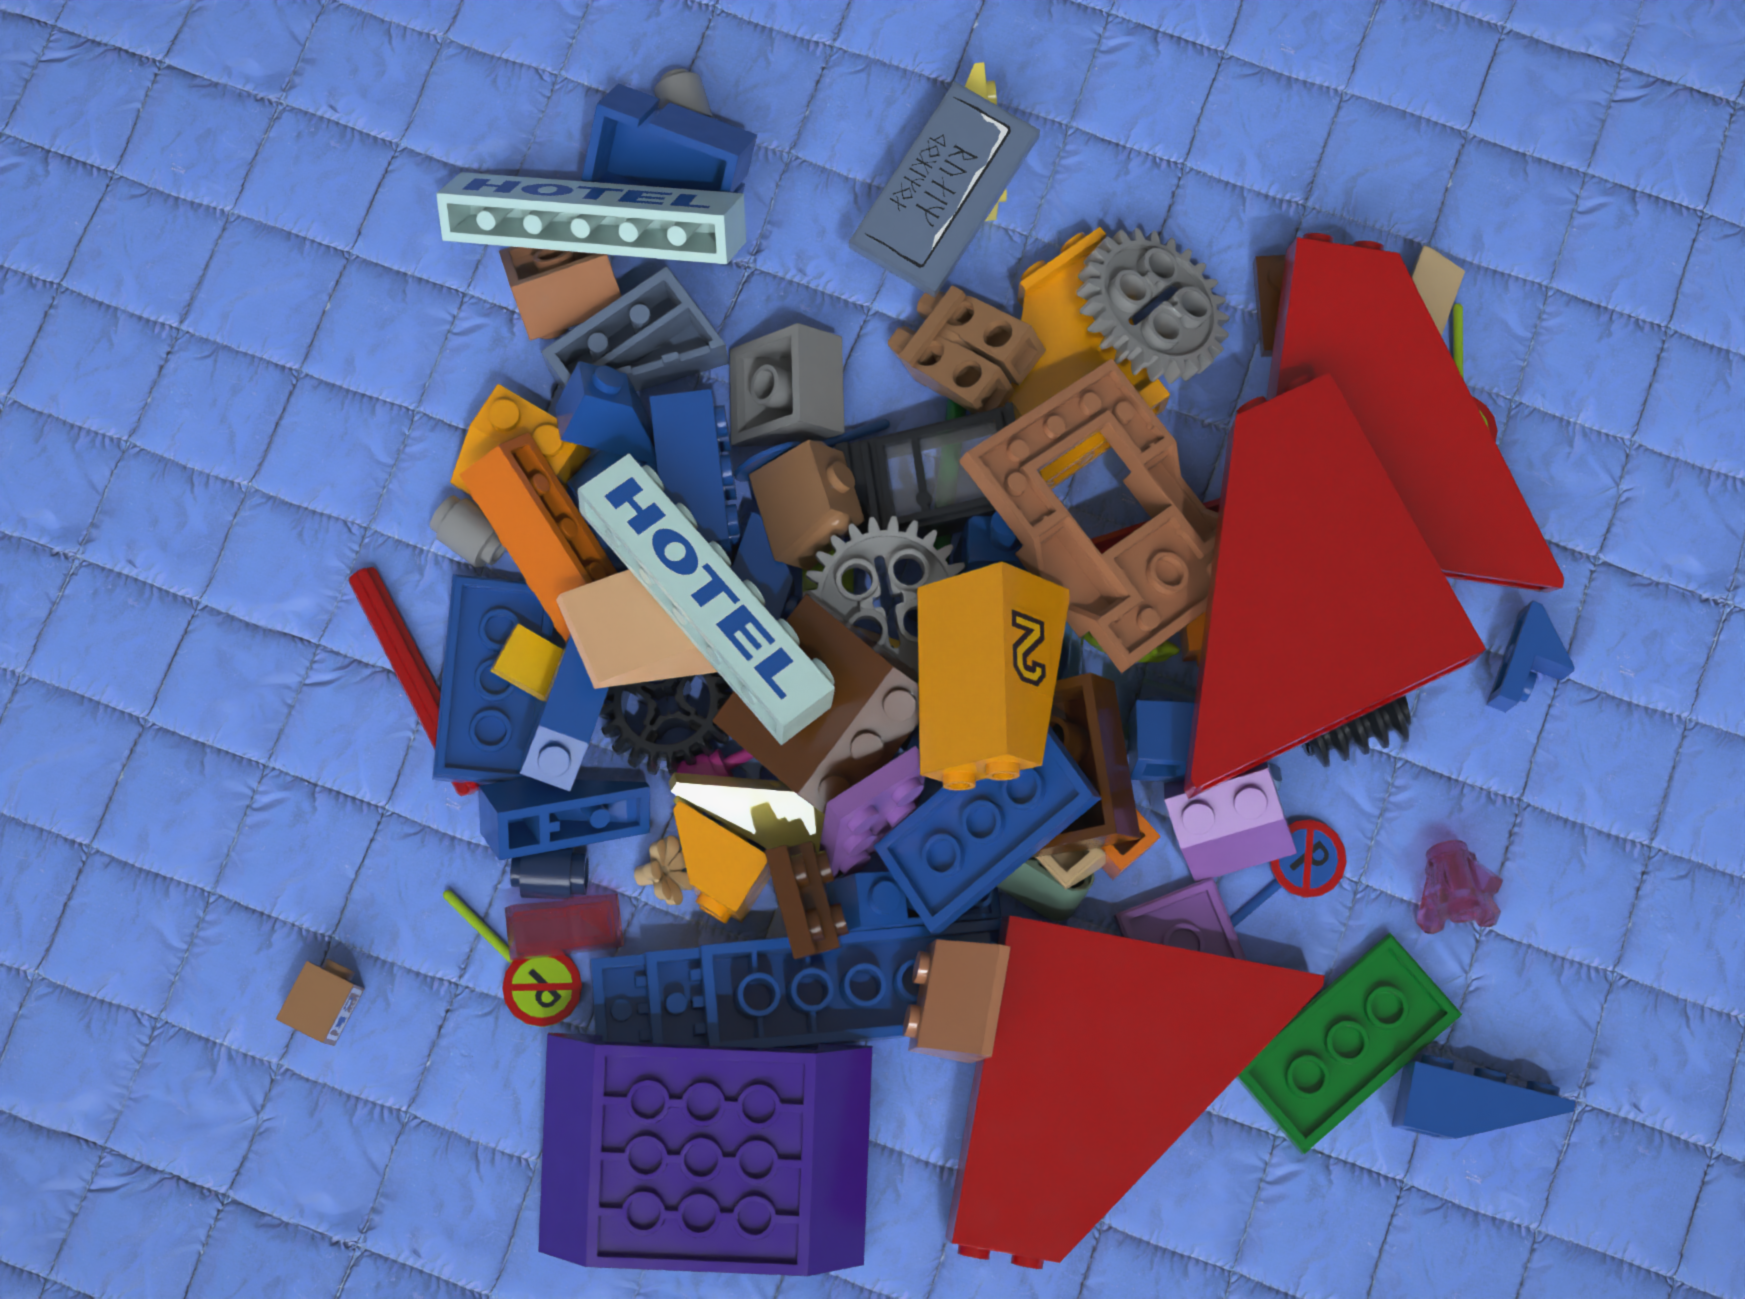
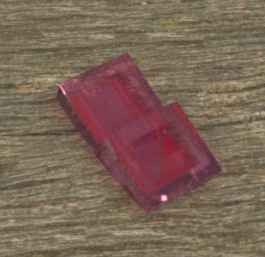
[504,894,624,961]

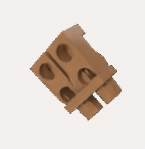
[888,285,1046,414]

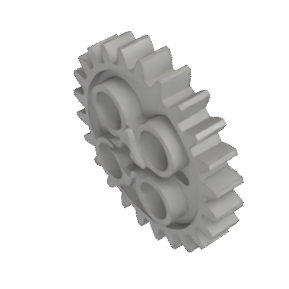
[1076,228,1230,384]
[802,516,965,673]

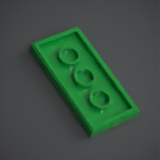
[1236,933,1462,1154]

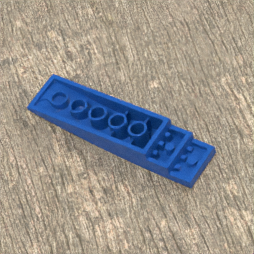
[590,919,1002,1049]

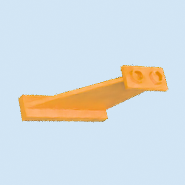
[1008,227,1170,489]

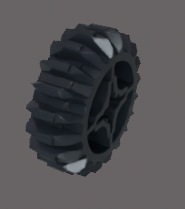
[599,672,731,776]

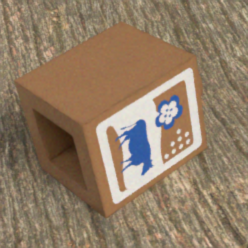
[276,958,365,1046]

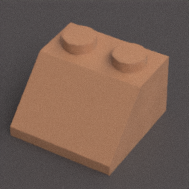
[499,246,622,341]
[903,939,1011,1064]

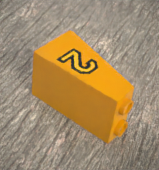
[917,562,1070,791]

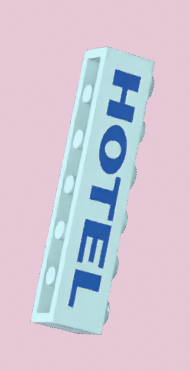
[436,172,746,264]
[578,454,835,745]

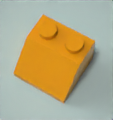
[450,384,591,496]
[673,801,771,924]

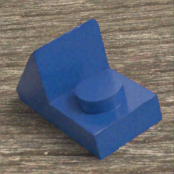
[1486,600,1575,713]

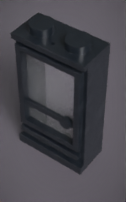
[835,402,1043,541]

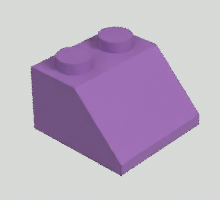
[1164,761,1297,883]

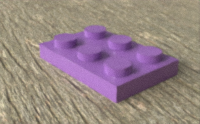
[819,746,925,879]

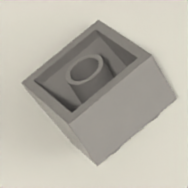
[730,323,845,447]

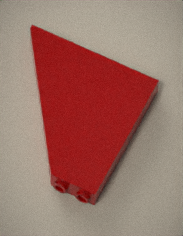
[1266,233,1564,593]
[1184,372,1486,799]
[945,915,1325,1269]

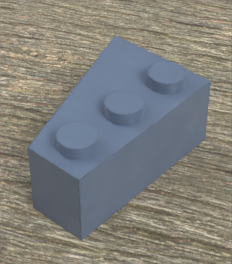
[541,266,729,392]

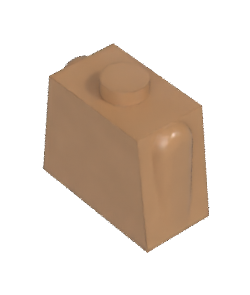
[749,439,865,571]

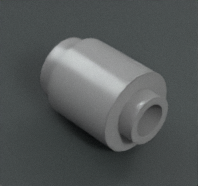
[654,69,713,118]
[430,495,506,568]

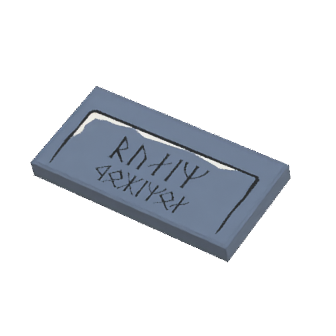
[849,81,1040,298]

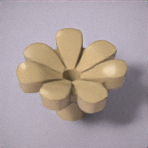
[634,835,693,905]

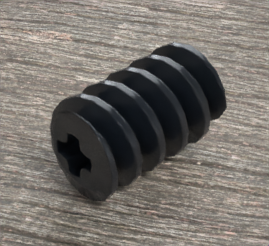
[1301,696,1411,767]

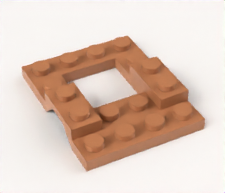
[959,359,1218,674]

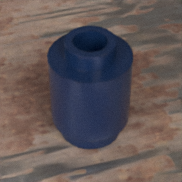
[510,847,589,900]

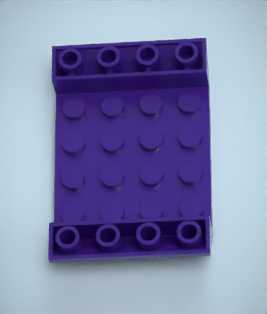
[538,1033,873,1276]

